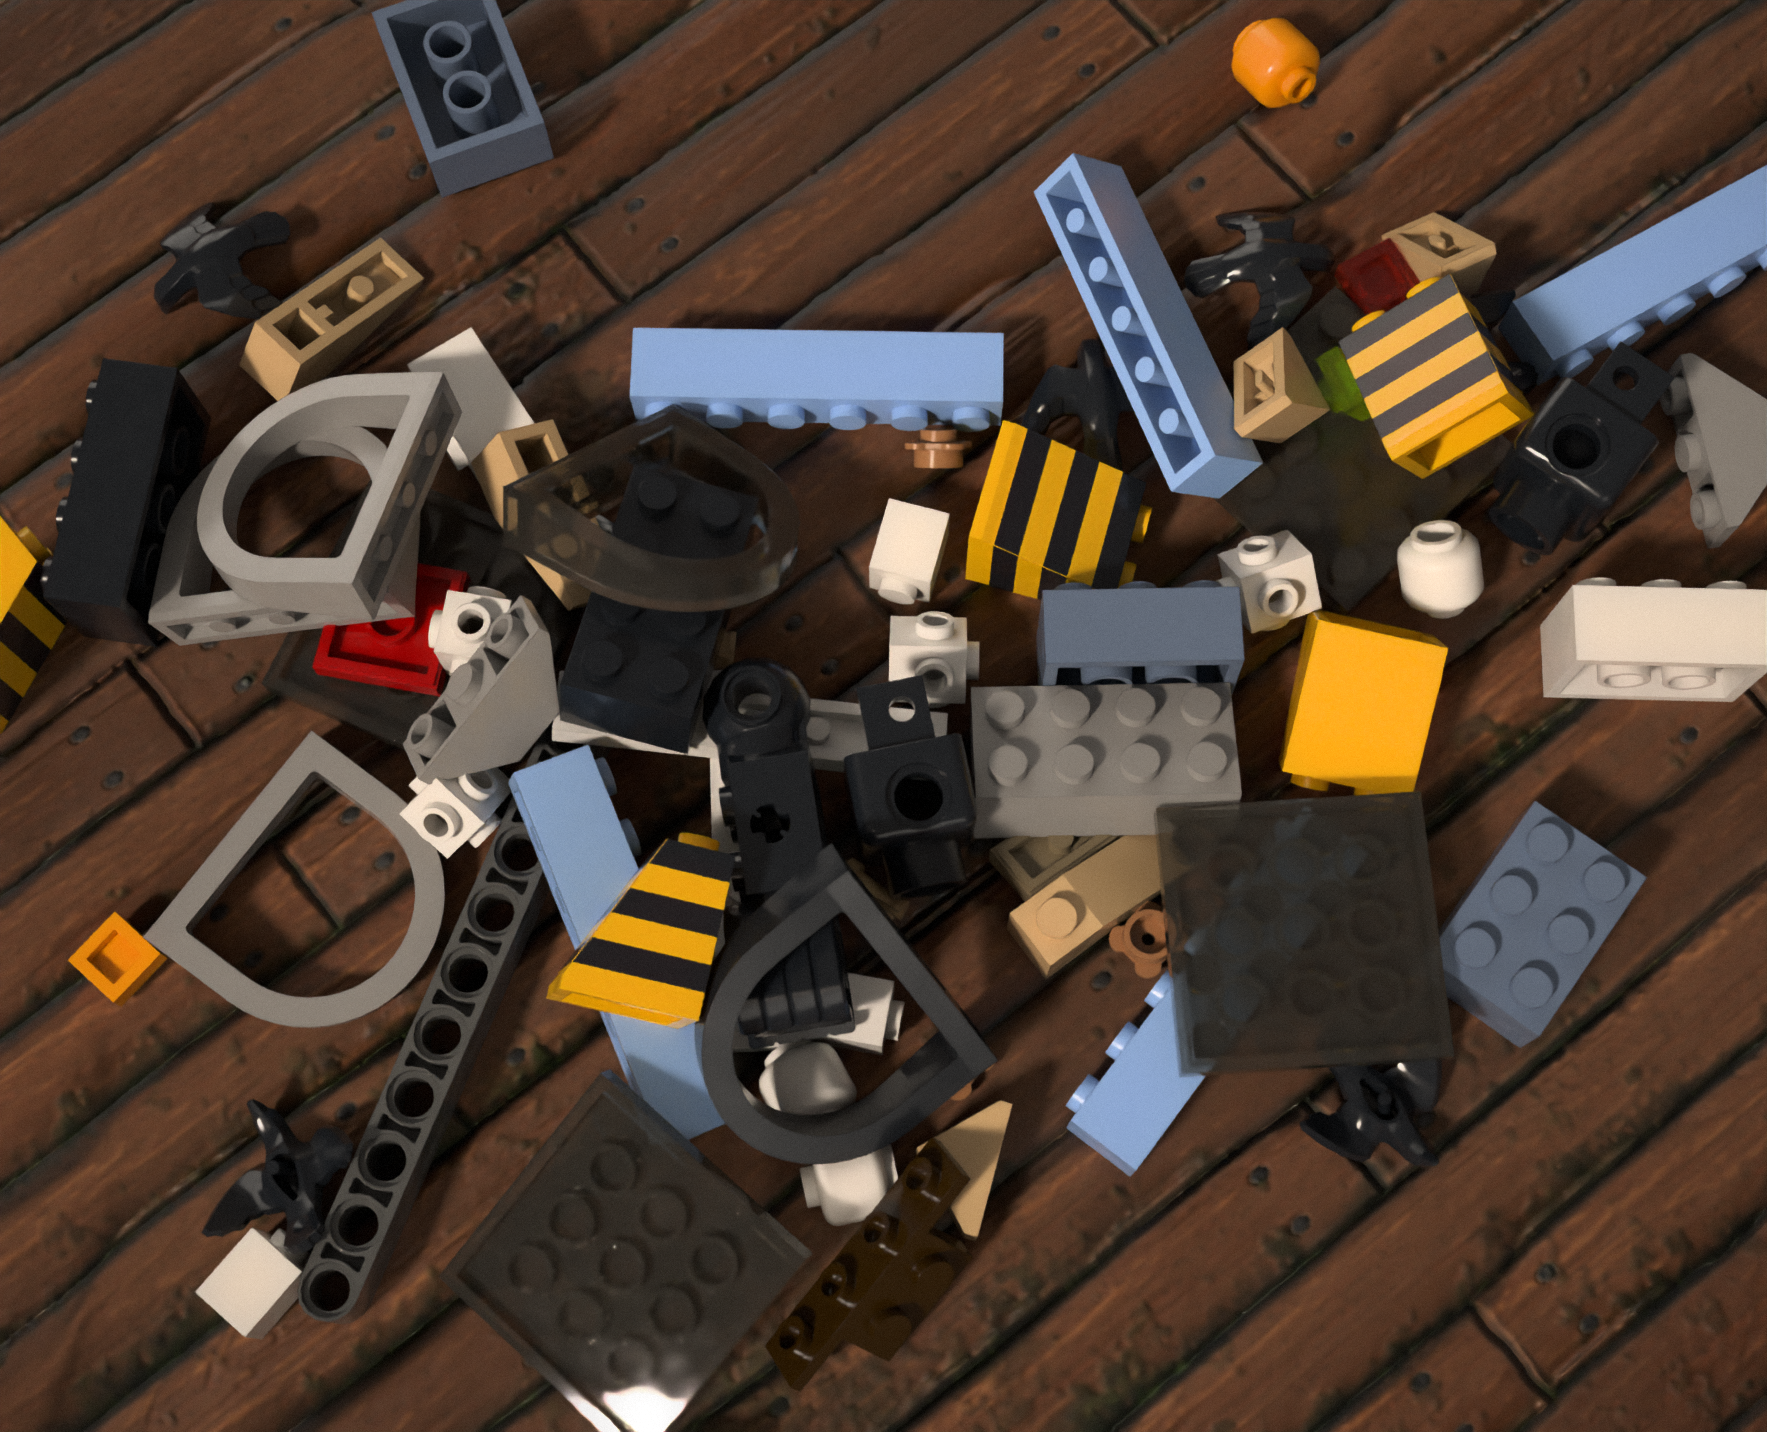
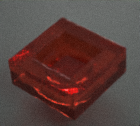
[1334,238,1420,317]

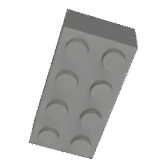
[969,682,1242,838]

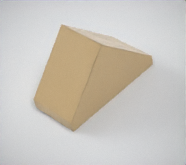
[1381,212,1497,296]
[1233,327,1331,443]
[916,1100,1012,1241]

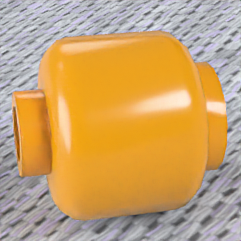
[1231,18,1320,108]

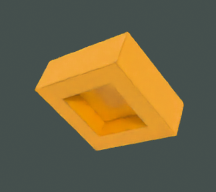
[68,911,168,1007]

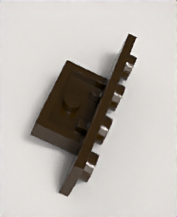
[765,1137,973,1392]

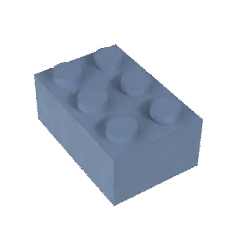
[371,0,554,198]
[1036,580,1245,696]
[1411,801,1647,1048]

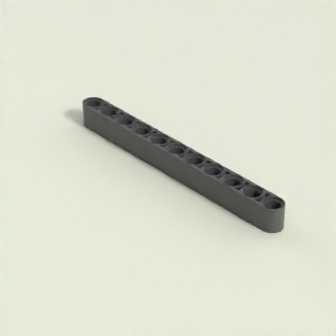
[297,721,611,1325]

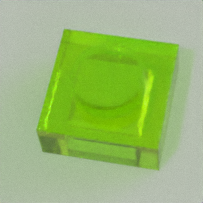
[1315,346,1371,422]

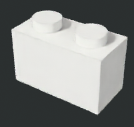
[407,327,535,482]

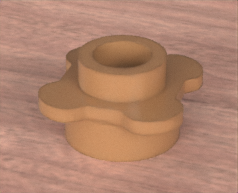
[905,428,972,468]
[1109,901,1187,979]

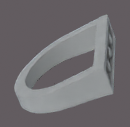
[197,371,462,621]
[148,426,420,646]
[143,730,445,1028]

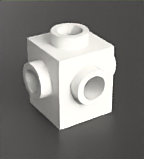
[1215,530,1322,634]
[428,586,513,676]
[889,611,979,708]
[400,767,511,859]

